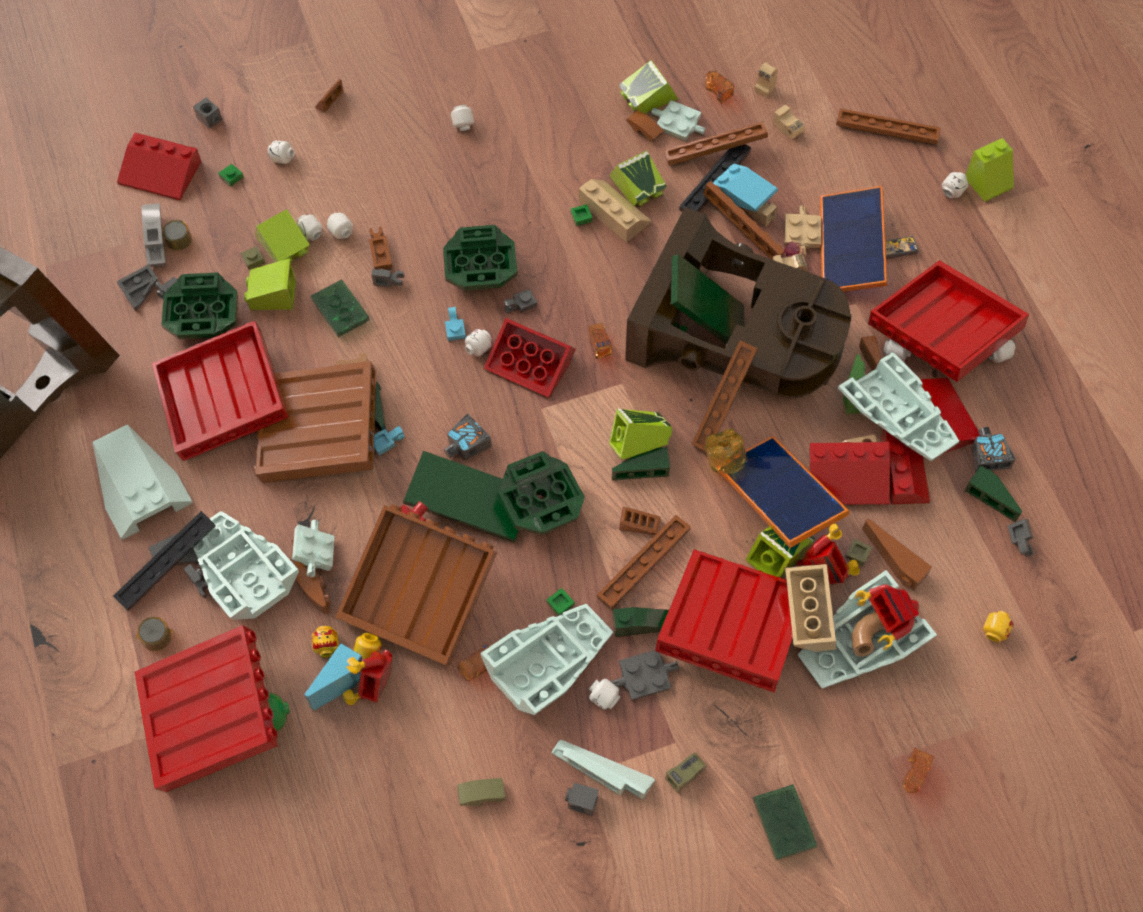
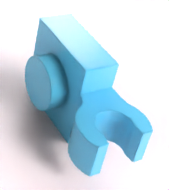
[445,307,466,341]
[374,426,405,456]

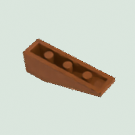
[862,518,932,591]

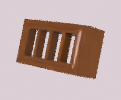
[859,336,881,371]
[619,507,661,535]

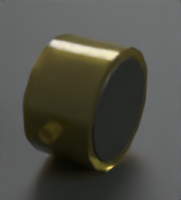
[162,220,192,250]
[135,617,173,651]

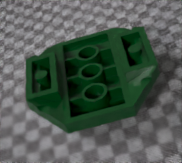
[443,225,517,291]
[161,272,238,339]
[497,451,585,535]

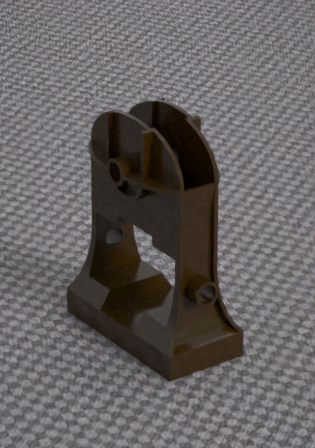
[625,207,852,398]
[0,247,120,459]

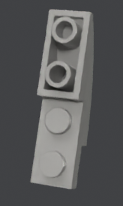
[142,203,166,267]

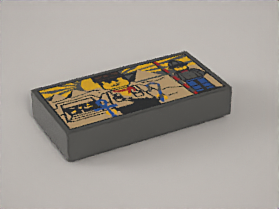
[886,236,919,259]

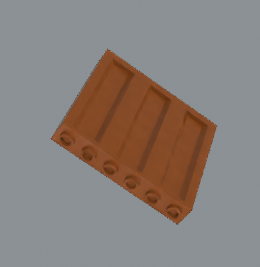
[254,361,376,483]
[335,504,497,666]

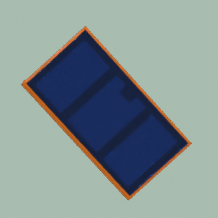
[820,186,888,292]
[717,436,850,548]

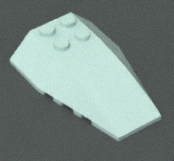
[838,352,959,461]
[93,424,193,540]
[194,511,299,620]
[798,570,937,689]
[481,604,613,715]

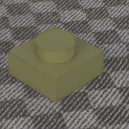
[241,246,265,270]
[845,539,872,566]

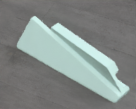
[551,740,655,800]

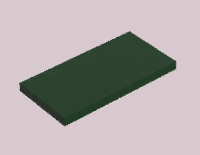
[671,254,745,344]
[403,451,519,543]

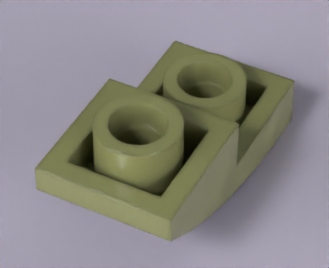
[457,778,505,806]

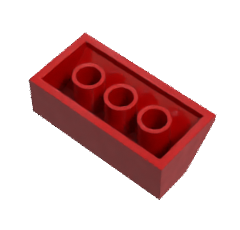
[881,429,930,505]

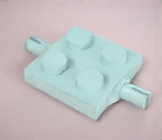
[651,100,706,141]
[292,520,334,577]

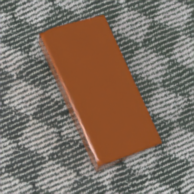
[315,78,344,113]

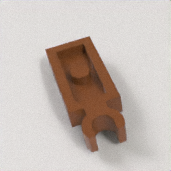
[369,226,393,270]

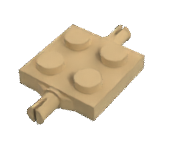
[785,205,821,258]

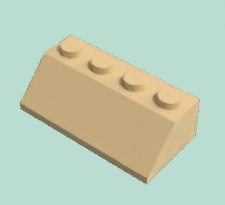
[579,179,652,243]
[785,564,836,652]

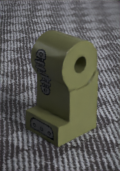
[665,753,707,793]

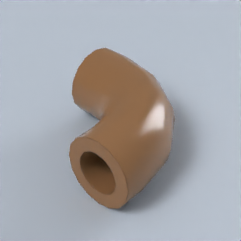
[851,611,886,657]

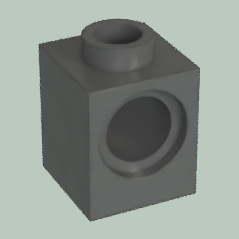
[193,97,222,129]
[565,782,599,816]

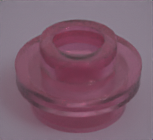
[784,241,800,257]

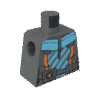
[444,414,492,460]
[972,427,1016,473]

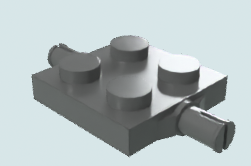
[610,650,679,701]

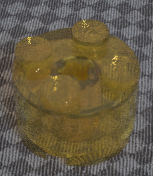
[705,429,747,474]

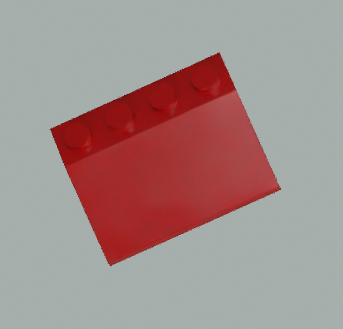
[117,132,202,200]
[483,318,576,398]
[920,378,979,454]
[809,442,890,505]

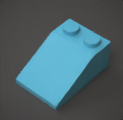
[713,164,778,212]
[304,644,363,710]

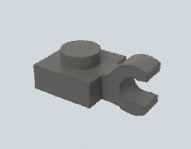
[371,269,405,287]
[504,289,537,313]
[1008,519,1034,557]
[184,564,208,599]

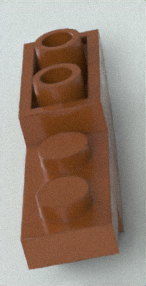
[290,540,331,614]

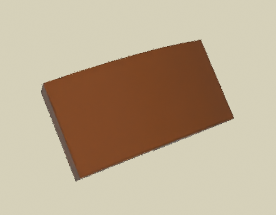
[626,110,664,142]

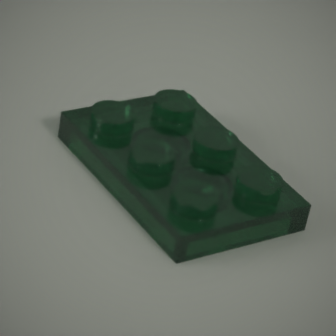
[311,279,370,337]
[753,784,817,861]

